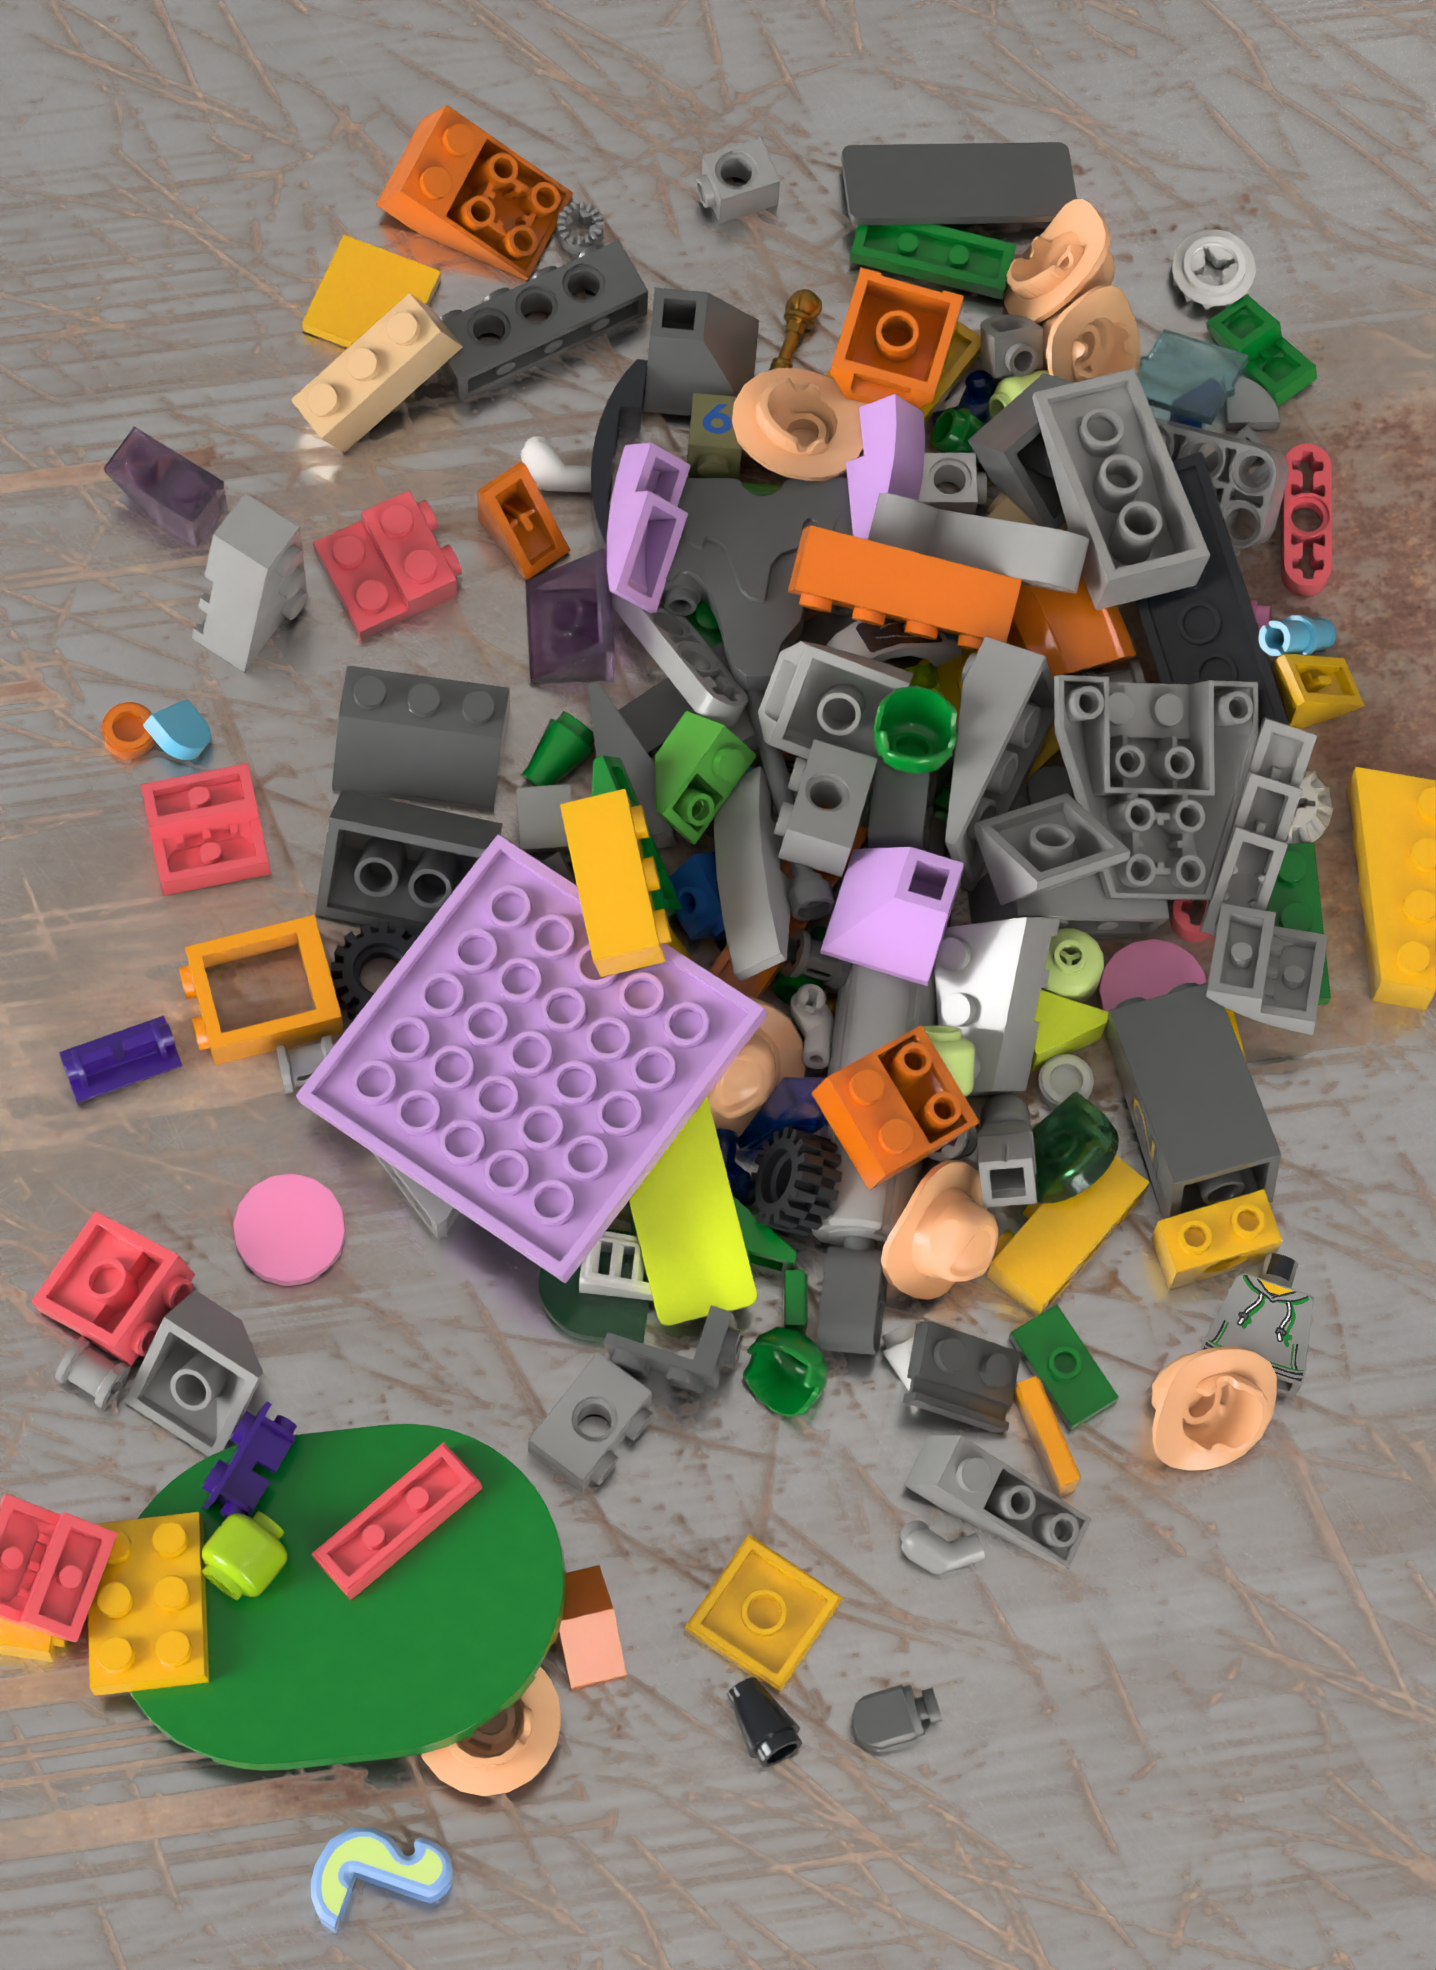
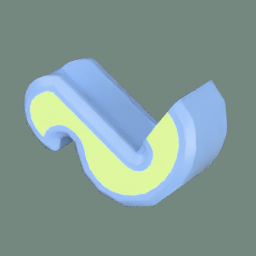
[311,1827,453,1934]

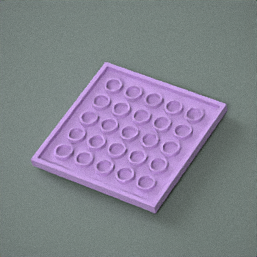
[296,834,767,1284]

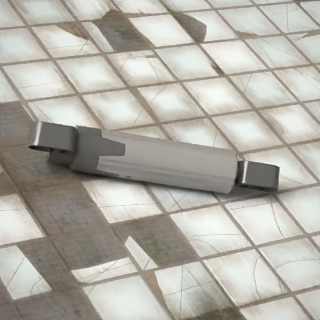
[812,755,952,1355]

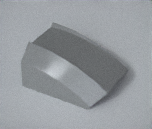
[758,641,914,784]

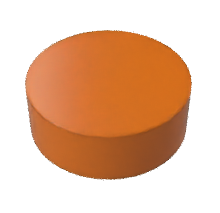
[102,702,156,760]

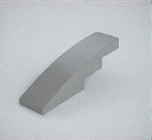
[1200,717,1318,936]
[714,766,791,981]

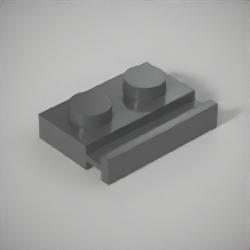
[903,1321,1021,1433]

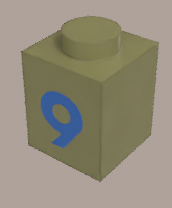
[687,393,742,480]

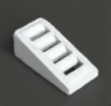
[579,1231,653,1301]

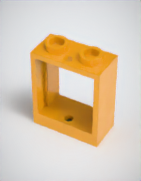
[178,914,344,1066]

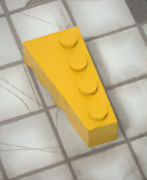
[1346,767,1436,1010]

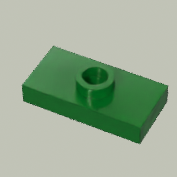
[1009,1304,1119,1430]

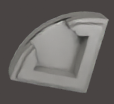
[1222,374,1281,430]

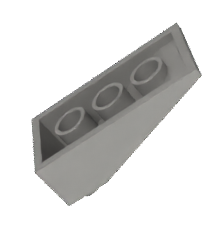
[1032,368,1210,610]
[945,636,1055,892]

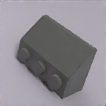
[332,665,510,812]
[315,790,503,936]

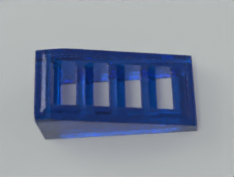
[737,1077,829,1150]

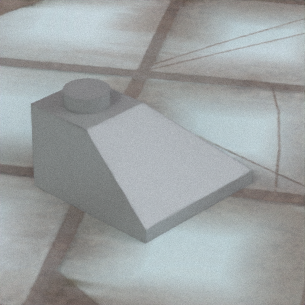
[124,1290,264,1457]

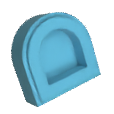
[143,699,211,760]

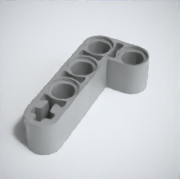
[1154,417,1289,548]
[868,493,1090,593]

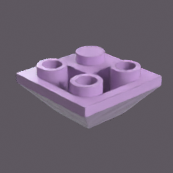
[820,847,964,986]

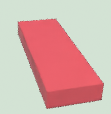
[312,1442,483,1600]

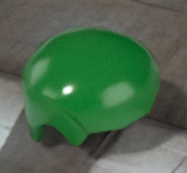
[873,685,957,775]
[743,1326,828,1417]

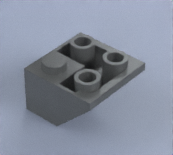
[644,287,759,416]

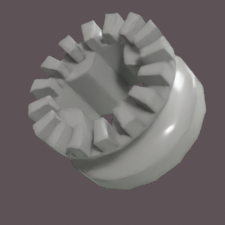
[557,201,604,255]

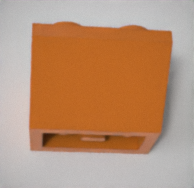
[811,1025,980,1190]

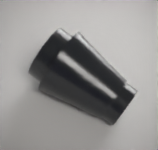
[727,1677,802,1767]

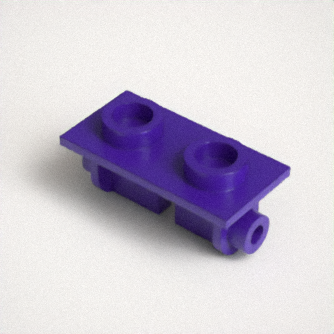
[59,1015,183,1104]
[201,1401,297,1518]

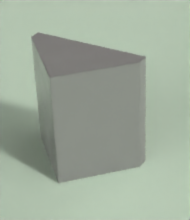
[974,793,1130,906]

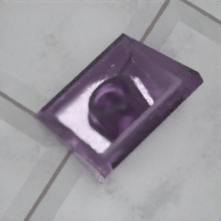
[525,549,615,684]

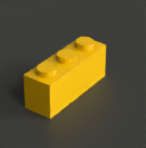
[560,789,672,977]
[987,1140,1150,1317]

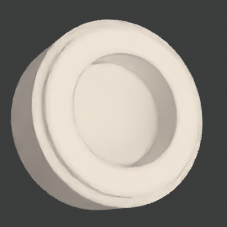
[1037,1054,1094,1112]

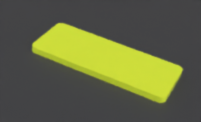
[629,1096,757,1326]

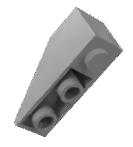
[904,1435,1092,1569]

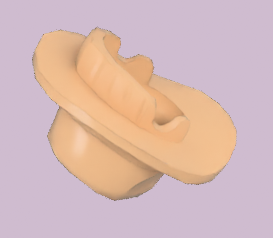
[1004,199,1116,324]
[1042,285,1141,382]
[732,368,867,482]
[708,996,805,1137]
[881,1160,999,1300]
[1151,1346,1277,1471]
[421,1666,561,1796]

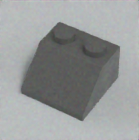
[968,373,1075,529]

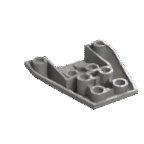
[1054,675,1258,900]

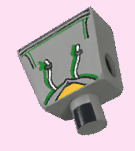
[1198,1253,1314,1397]

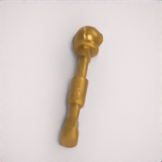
[769,289,822,370]

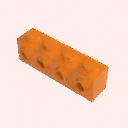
[787,525,1022,652]

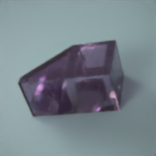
[104,426,227,548]

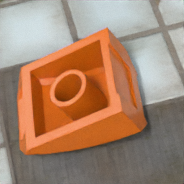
[830,267,964,409]
[1008,574,1136,681]

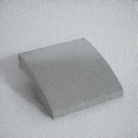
[1206,903,1328,1035]

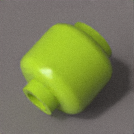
[202,1512,288,1600]

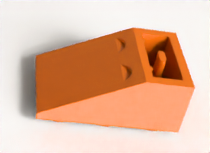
[376,105,573,280]

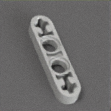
[611,593,748,728]

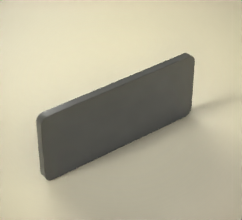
[841,142,1077,225]

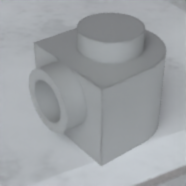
[980,315,1043,380]

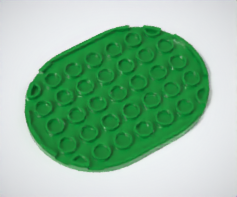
[130,1424,566,1771]

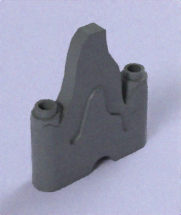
[660,477,853,692]

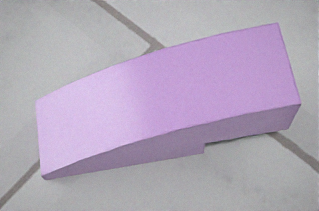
[846,394,925,540]
[607,442,691,613]

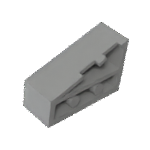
[192,492,308,673]
[967,872,1169,941]
[934,917,1060,1096]

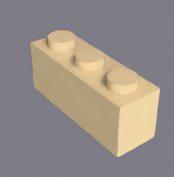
[291,293,463,453]

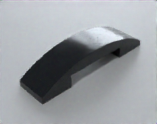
[591,359,648,567]

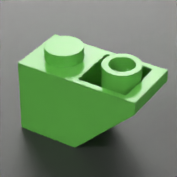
[655,711,757,844]

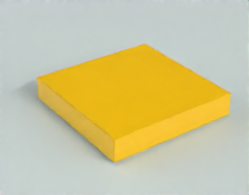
[302,234,441,348]
[684,1534,844,1694]

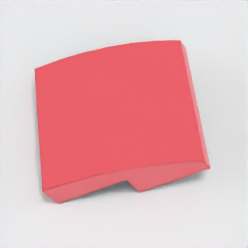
[140,763,271,896]
[0,1493,118,1642]

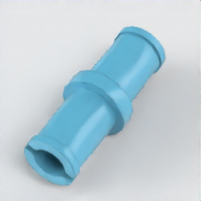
[1259,615,1336,656]

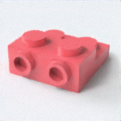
[313,490,462,640]
[31,1211,195,1366]

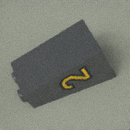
[1106,983,1281,1219]

